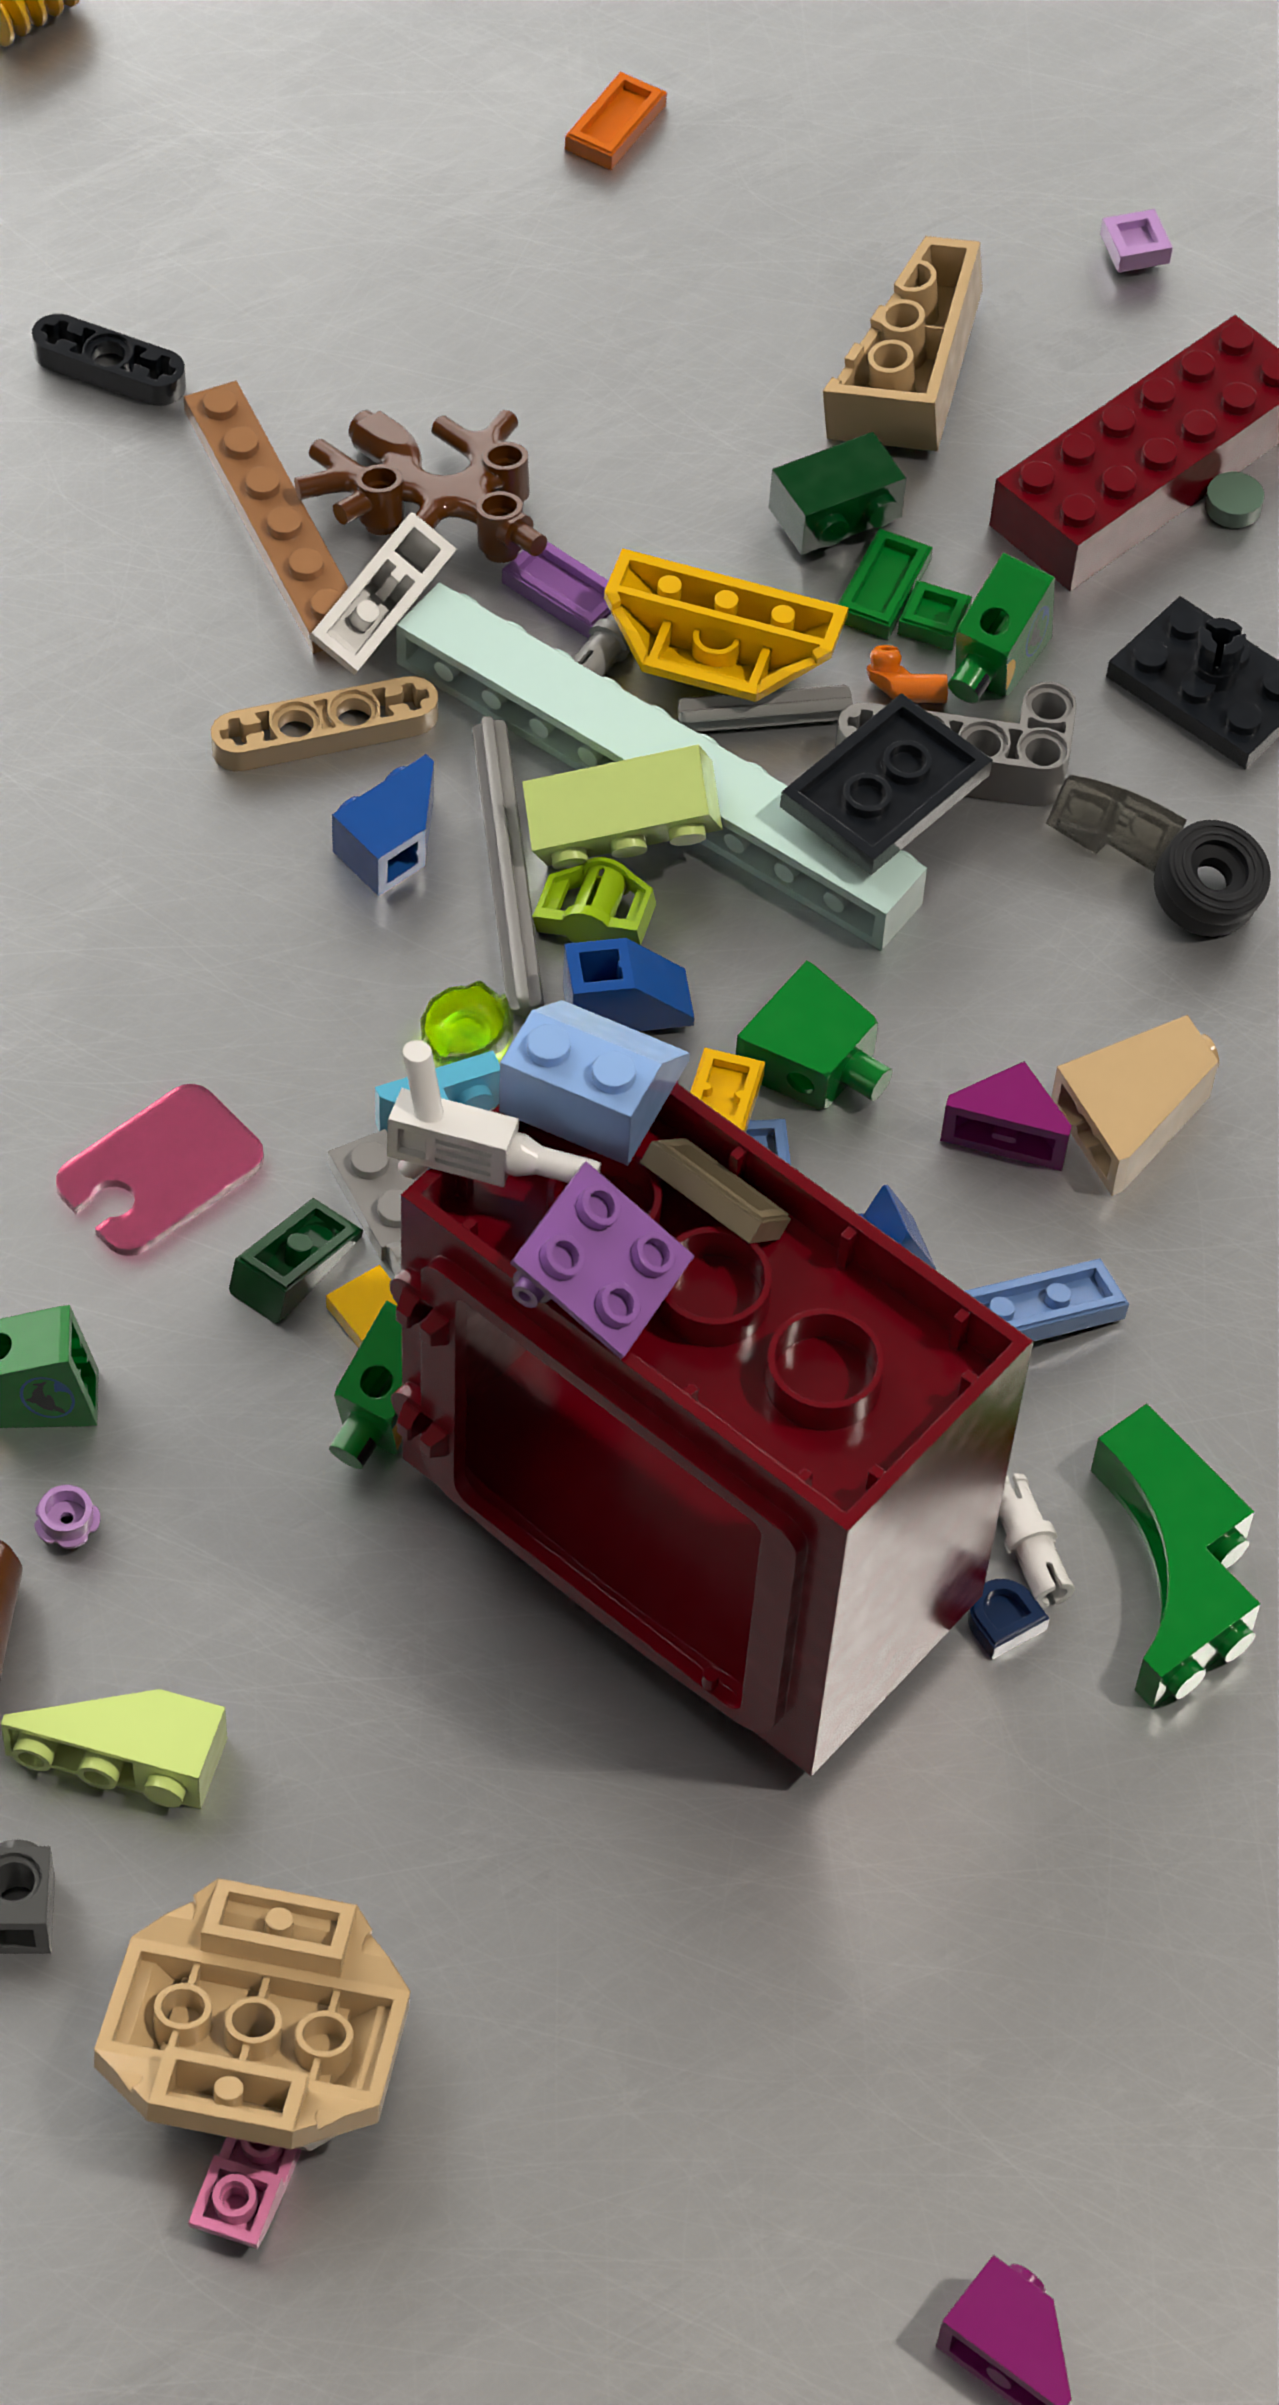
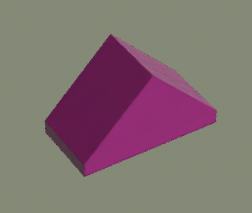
[940,1061,1072,1171]

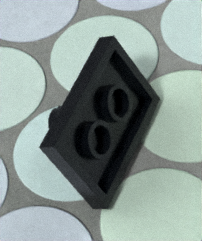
[1106,596,1279,770]
[780,693,993,875]

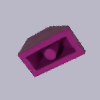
[935,2255,1072,2405]

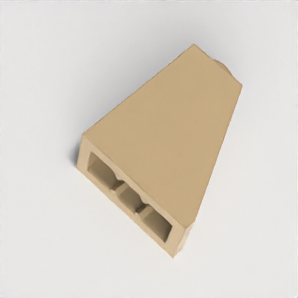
[1051,1015,1219,1196]

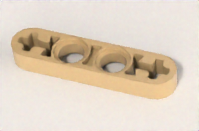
[211,676,438,771]

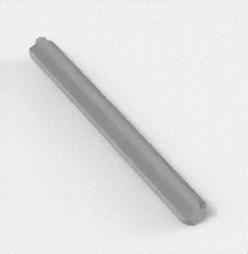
[472,716,544,1019]

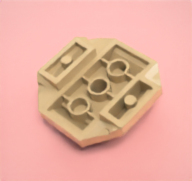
[94,1878,410,2151]

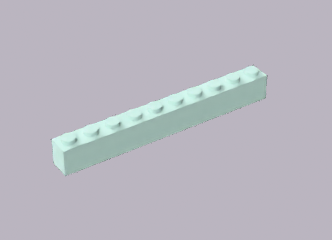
[396,582,927,951]

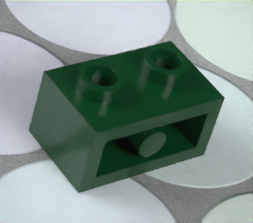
[768,432,907,555]

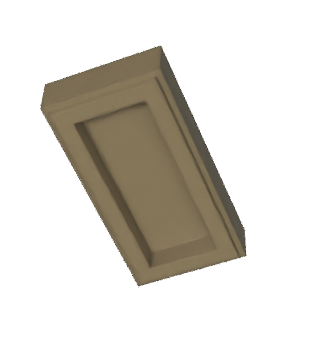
[640,1138,791,1243]

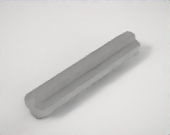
[677,685,853,732]

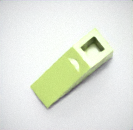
[1,1689,228,1809]

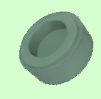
[1205,472,1264,528]

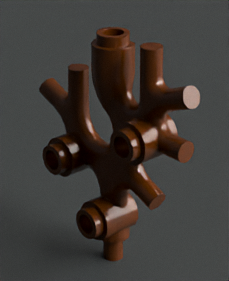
[294,410,547,563]

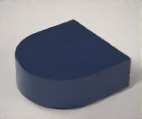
[968,1579,1050,1660]

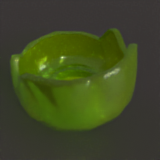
[419,980,514,1066]

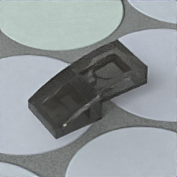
[1046,774,1187,872]

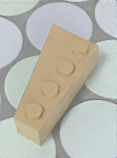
[823,236,983,451]

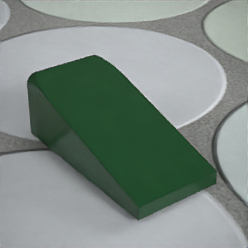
[229,1198,363,1323]

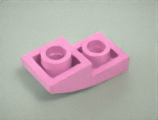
[188,2137,301,2249]

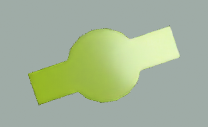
[533,857,656,945]

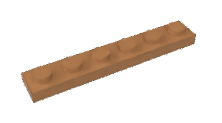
[183,380,349,654]

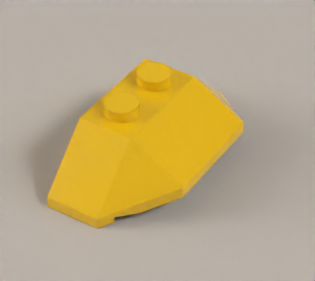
[604,548,848,702]

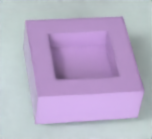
[1100,209,1173,273]

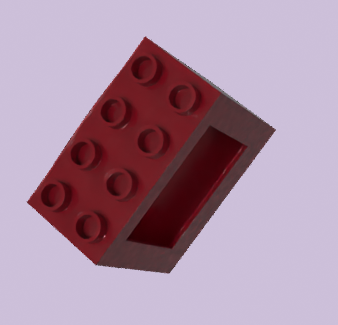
[389,1082,1033,1777]

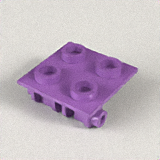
[511,1161,694,1359]

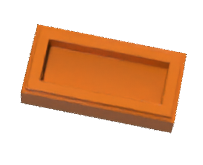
[565,71,667,170]

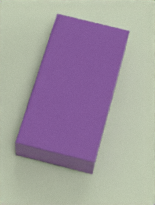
[502,541,611,639]

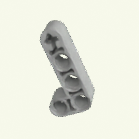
[835,682,1076,806]

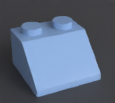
[499,1000,690,1166]

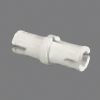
[998,1473,1075,1608]

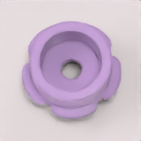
[34,1485,101,1549]

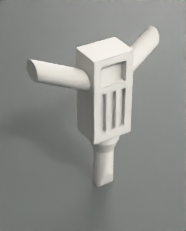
[387,1040,601,1187]

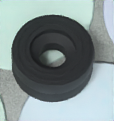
[1154,820,1271,937]

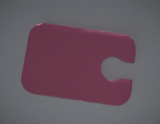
[56,1084,264,1256]

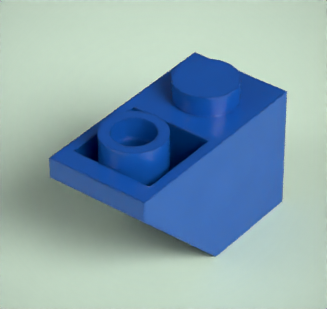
[332,754,434,897]
[563,938,695,1031]

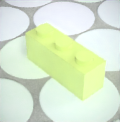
[522,744,723,870]

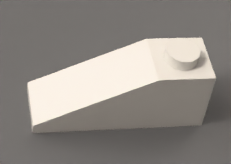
[308,511,457,675]

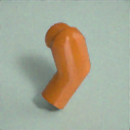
[866,645,948,703]

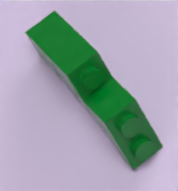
[1090,1403,1261,1709]

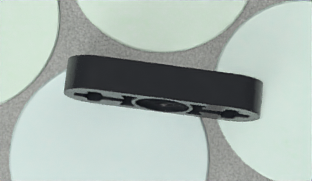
[32,314,186,406]

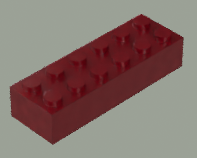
[989,315,1279,592]

